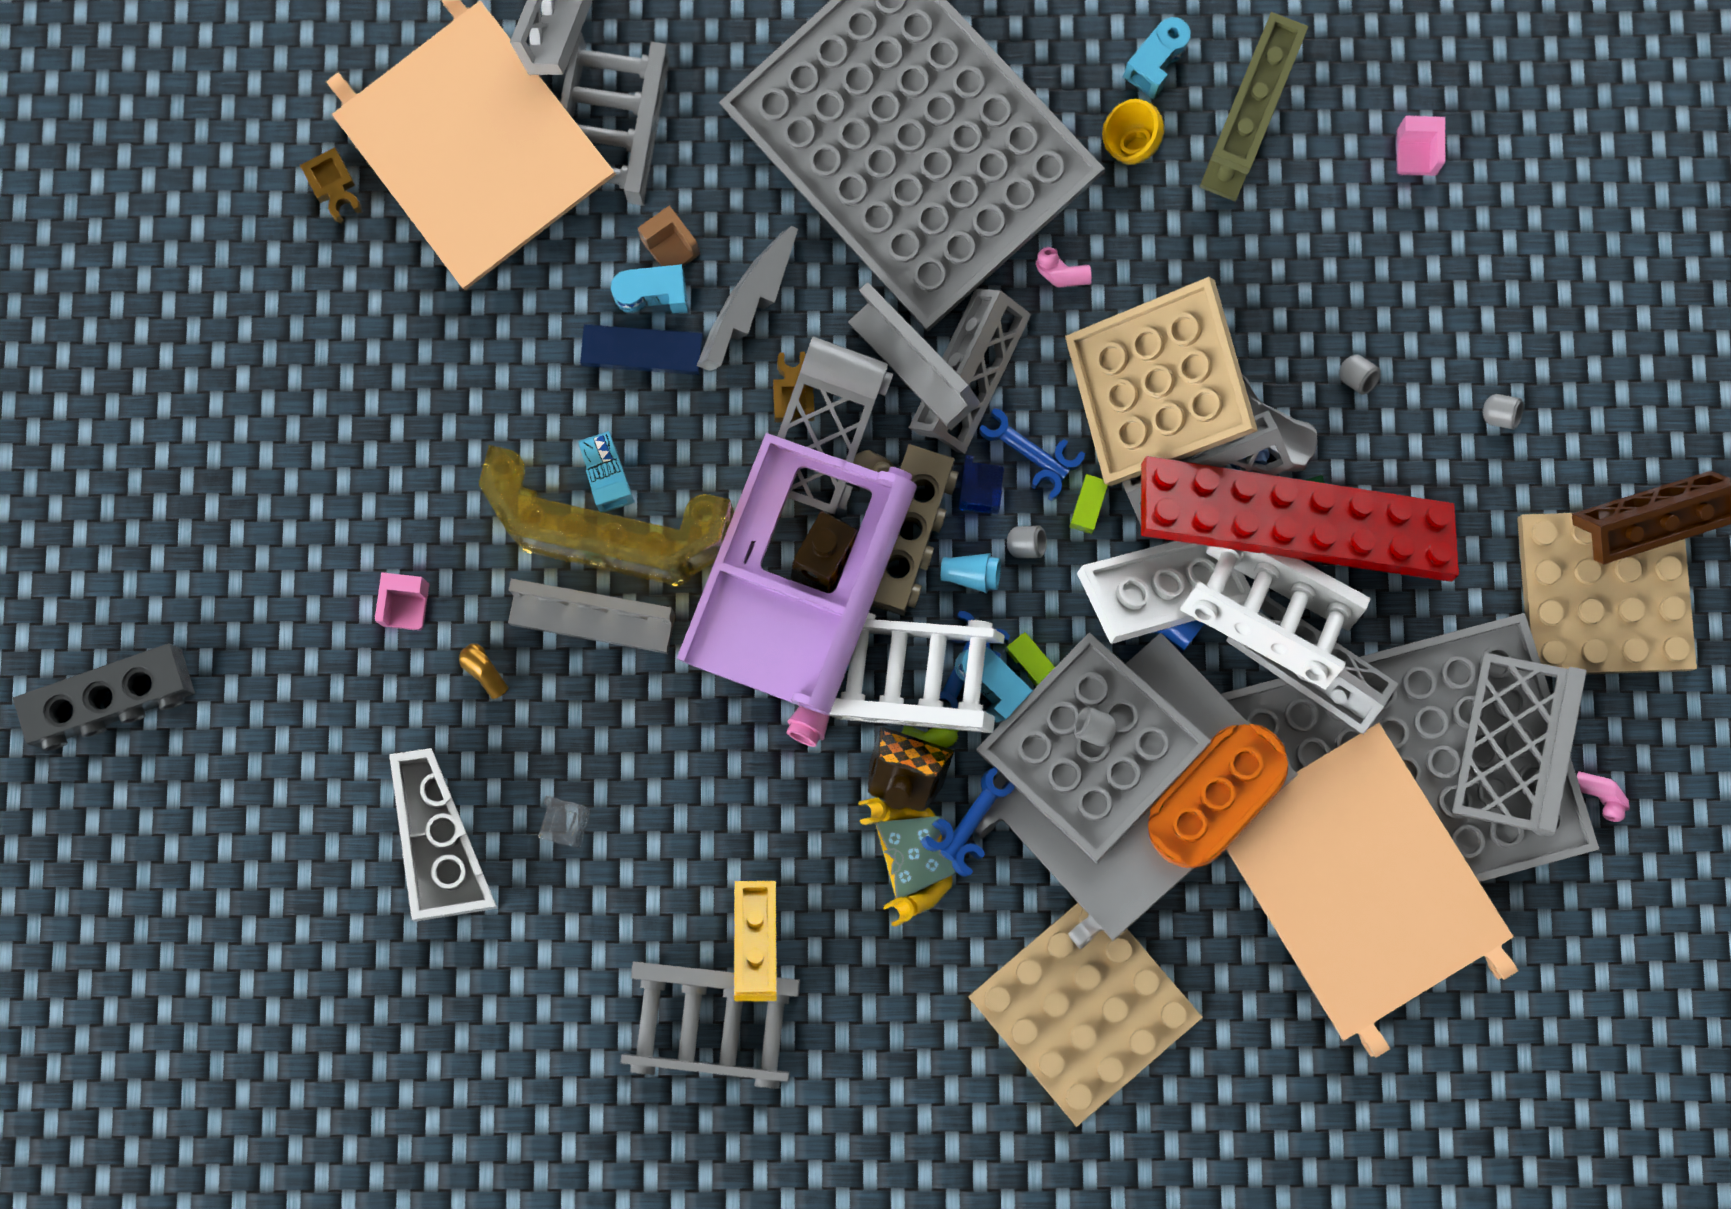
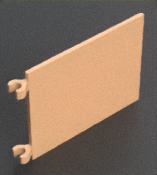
[326,0,616,290]
[1226,723,1518,1058]

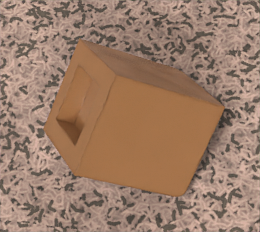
[637,205,700,267]

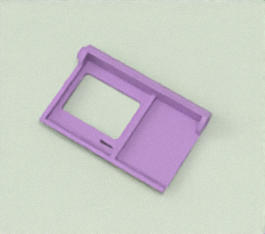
[677,433,917,715]

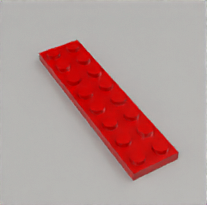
[1141,456,1459,582]

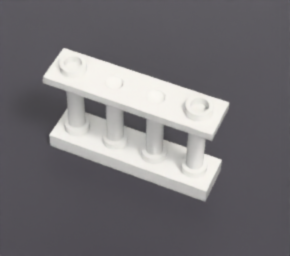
[1180,546,1371,690]
[829,613,1005,733]

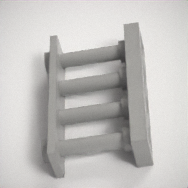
[560,31,670,206]
[620,962,800,1089]

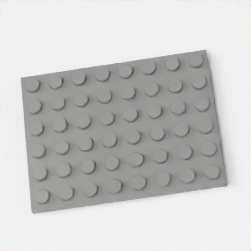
[719,0,1105,332]
[1221,613,1599,882]

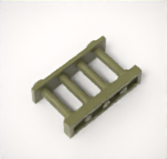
[1199,12,1309,202]

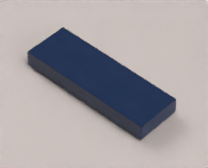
[580,324,703,375]

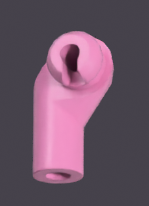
[1036,247,1092,287]
[1577,771,1629,822]

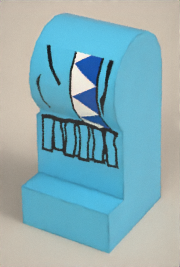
[1123,17,1191,100]
[611,264,688,314]
[578,431,635,513]
[955,647,1033,723]

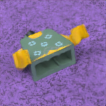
[858,798,975,927]

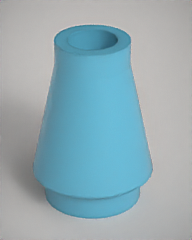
[940,553,1001,593]

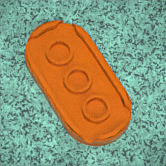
[1148,724,1288,868]

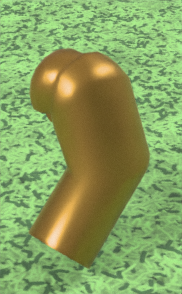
[459,643,508,699]

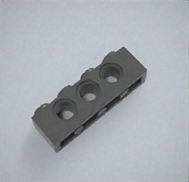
[12,643,195,751]

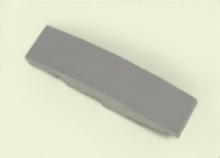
[697,226,798,371]

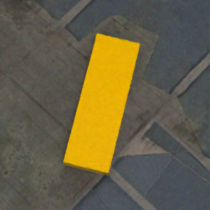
[734,881,777,1001]

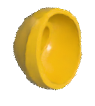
[1102,99,1165,165]

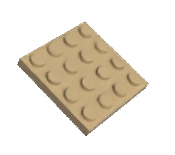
[1065,277,1258,486]
[1517,513,1697,676]
[968,902,1203,1127]

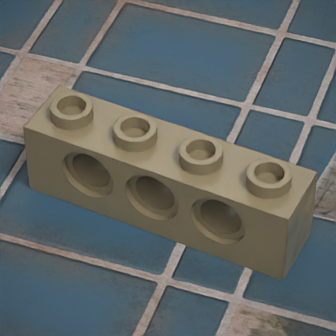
[871,444,959,616]

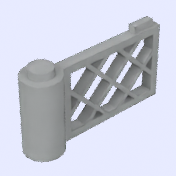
[777,336,893,515]

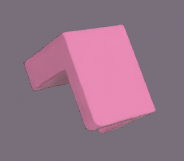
[1397,116,1445,176]
[375,572,429,630]

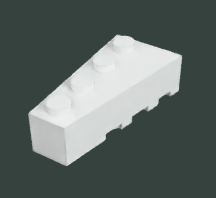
[389,748,497,922]

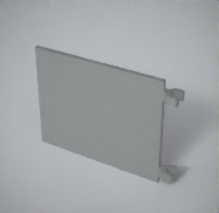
[974,633,1298,950]

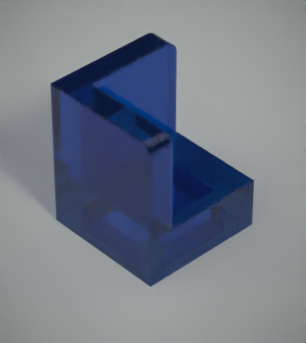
[959,455,1004,514]

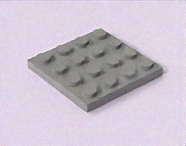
[976,632,1211,864]

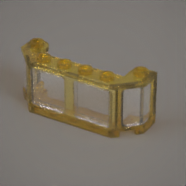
[478,445,734,587]

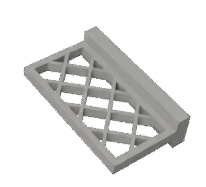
[1452,652,1587,836]

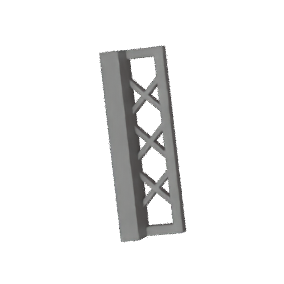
[510,0,593,75]
[848,282,980,430]
[909,289,1031,454]
[1122,410,1293,525]
[508,579,676,654]
[1226,595,1398,734]

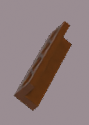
[1572,471,1731,565]

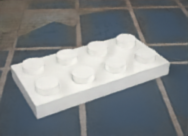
[1077,541,1251,644]

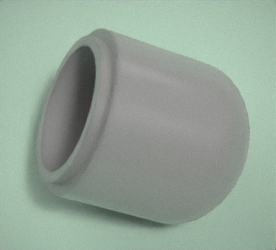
[1339,355,1381,395]
[1483,394,1524,430]
[1007,526,1047,558]
[1074,707,1116,746]

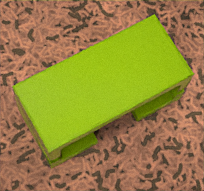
[1069,474,1108,534]
[1005,632,1055,687]

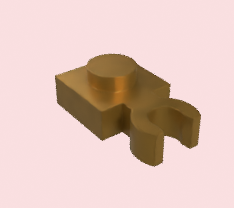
[300,147,362,223]
[773,352,815,422]

